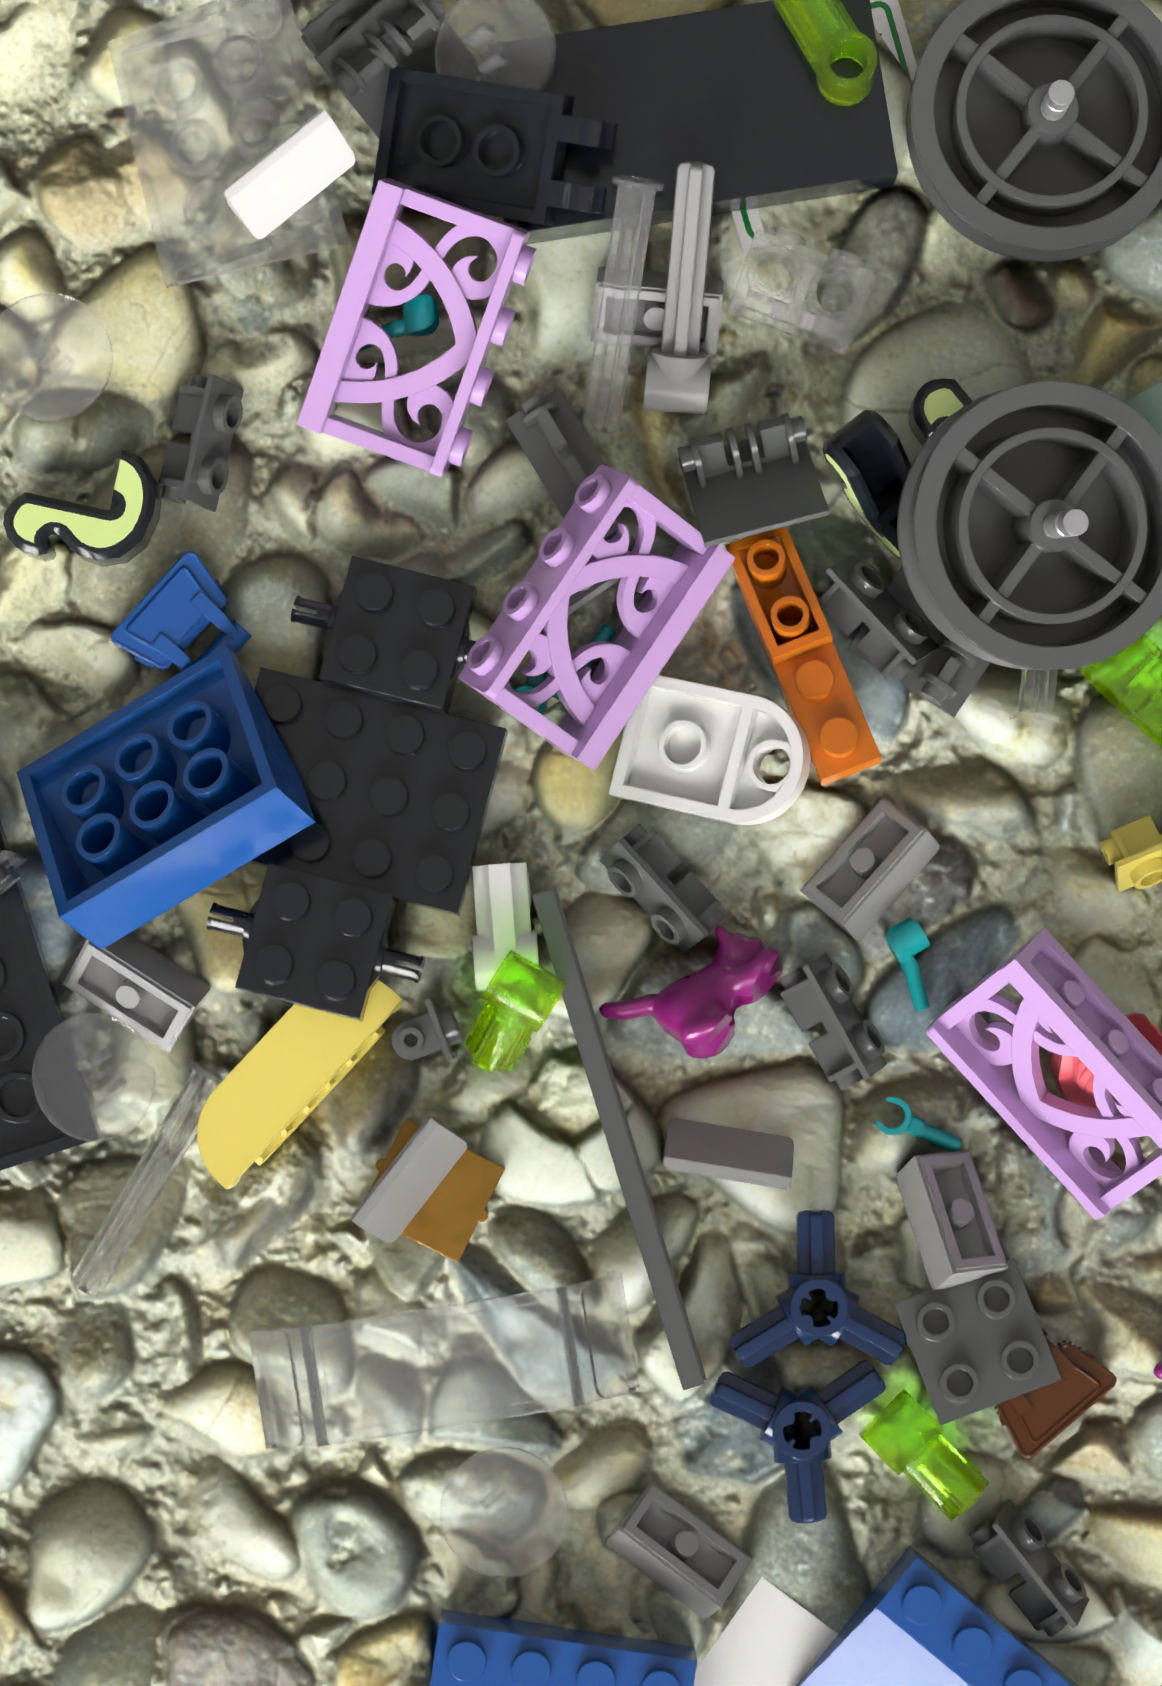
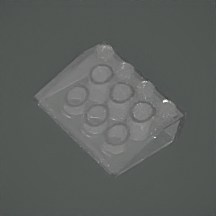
[107,0,350,288]

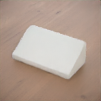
[223,110,356,239]

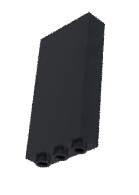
[479,0,898,245]

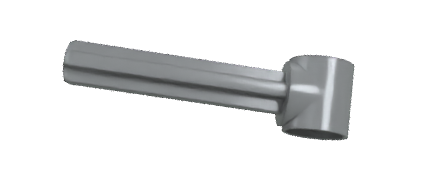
[643,161,716,415]

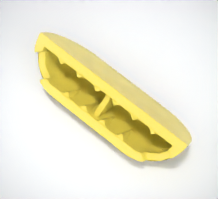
[197,980,403,1189]

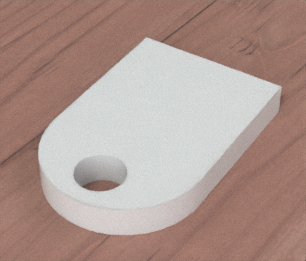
[608,675,811,825]

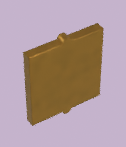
[368,1118,505,1263]

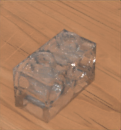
[727,227,877,355]

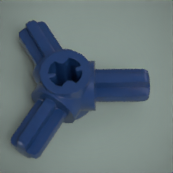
[729,1210,906,1368]
[709,1360,886,1524]

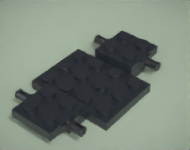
[207,556,508,1022]

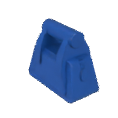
[111,551,252,672]

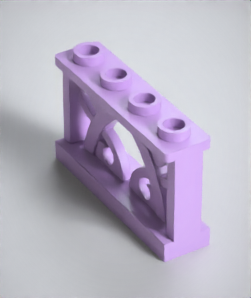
[296,178,537,477]
[459,465,736,771]
[926,928,1162,1220]

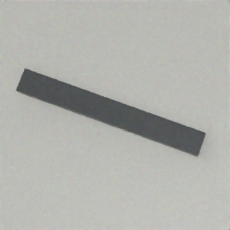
[532,889,707,1390]

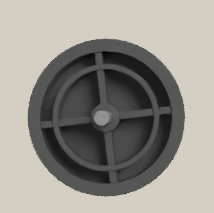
[906,0,1162,262]
[897,381,1162,670]

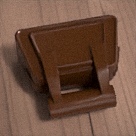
[994,1327,1117,1458]

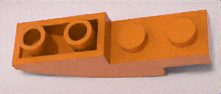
[725,526,881,786]

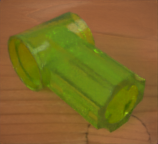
[773,0,877,106]
[465,949,567,1073]
[859,1389,990,1521]

